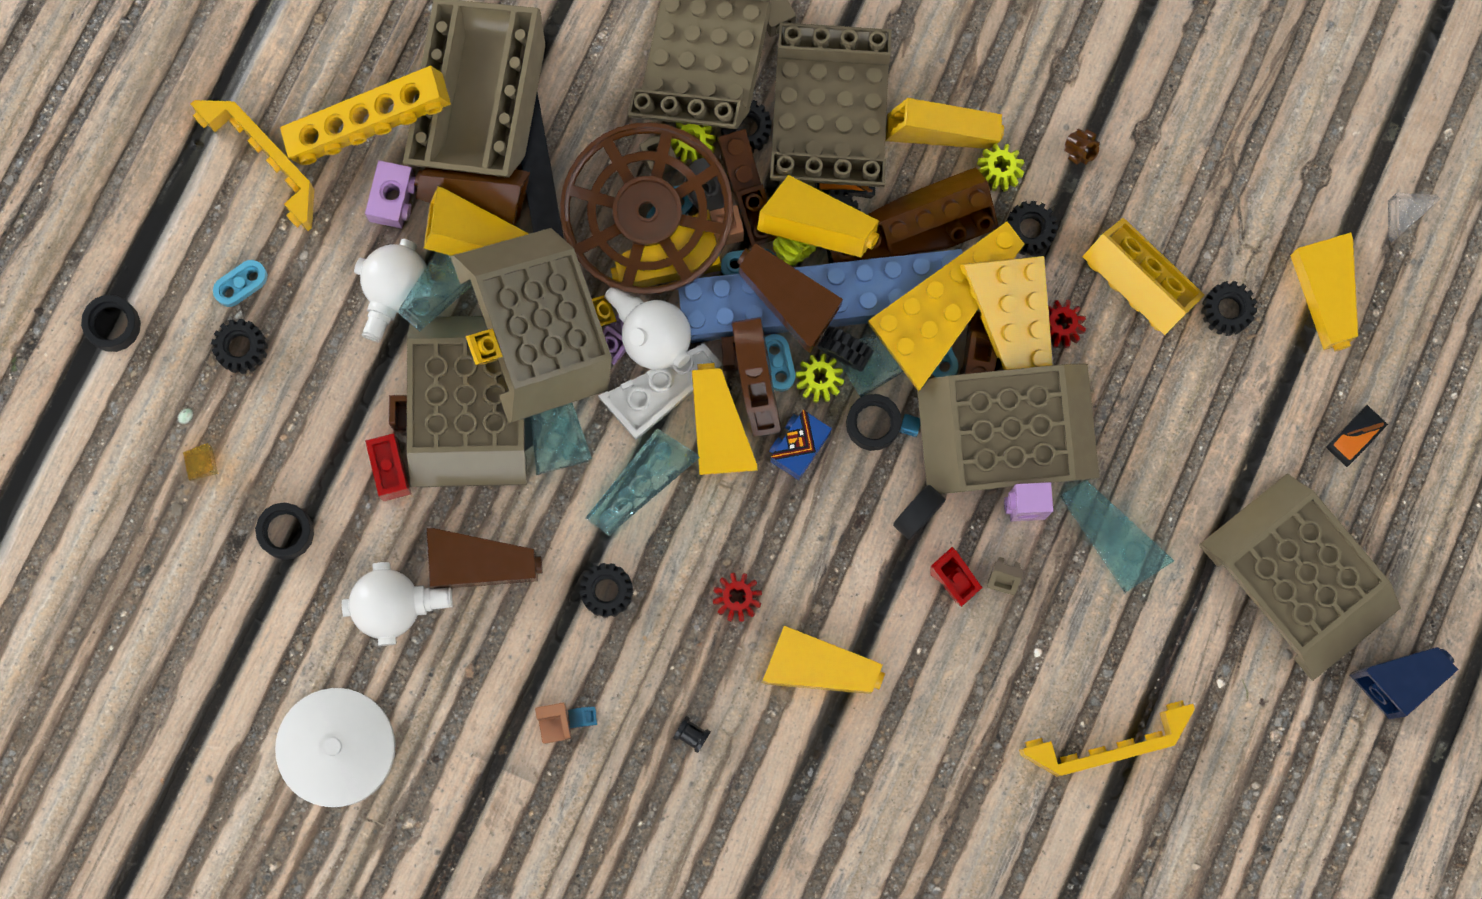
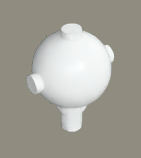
[354,239,435,343]
[604,287,691,369]
[342,562,453,646]

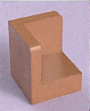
[709,205,744,245]
[535,702,572,744]

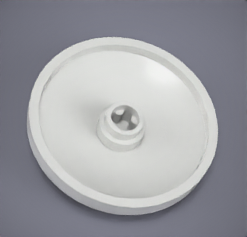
[275,688,396,807]

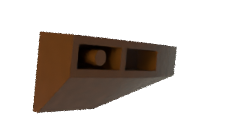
[830,167,999,263]

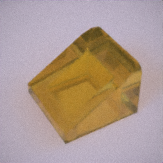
[183,443,218,481]

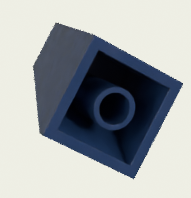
[1349,647,1459,719]

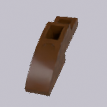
[717,129,777,247]
[960,311,997,375]
[732,317,782,437]

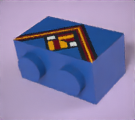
[769,410,832,480]

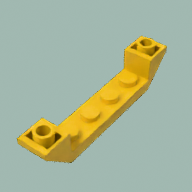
[190,100,315,231]
[466,295,617,365]
[1019,700,1195,777]

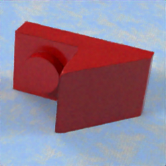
[930,547,983,607]

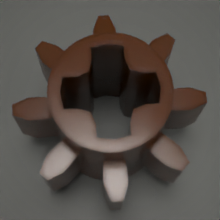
[1064,129,1100,165]

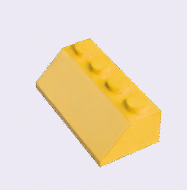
[1082,217,1205,335]

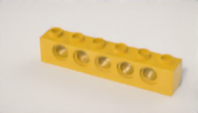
[280,65,451,165]

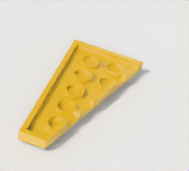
[867,221,1024,392]
[959,256,1053,370]

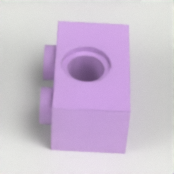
[365,160,417,229]
[1004,482,1053,522]

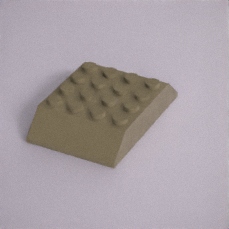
[403,0,545,177]

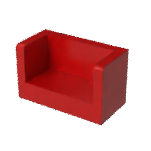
[365,433,411,501]

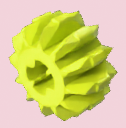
[671,123,716,164]
[977,143,1024,192]
[773,236,817,266]
[796,354,844,403]

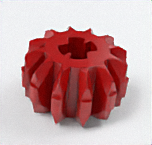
[1048,300,1086,348]
[713,573,762,622]

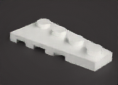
[598,343,723,440]

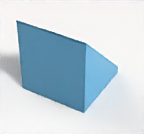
[899,414,920,437]
[568,707,597,728]

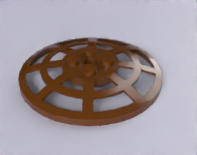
[560,122,733,295]

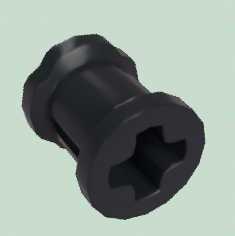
[673,716,711,753]

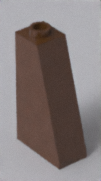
[414,167,530,226]
[737,243,843,353]
[427,528,543,589]

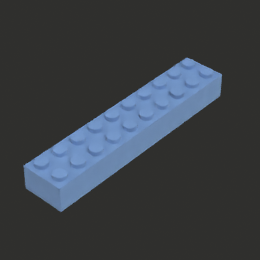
[678,249,962,343]

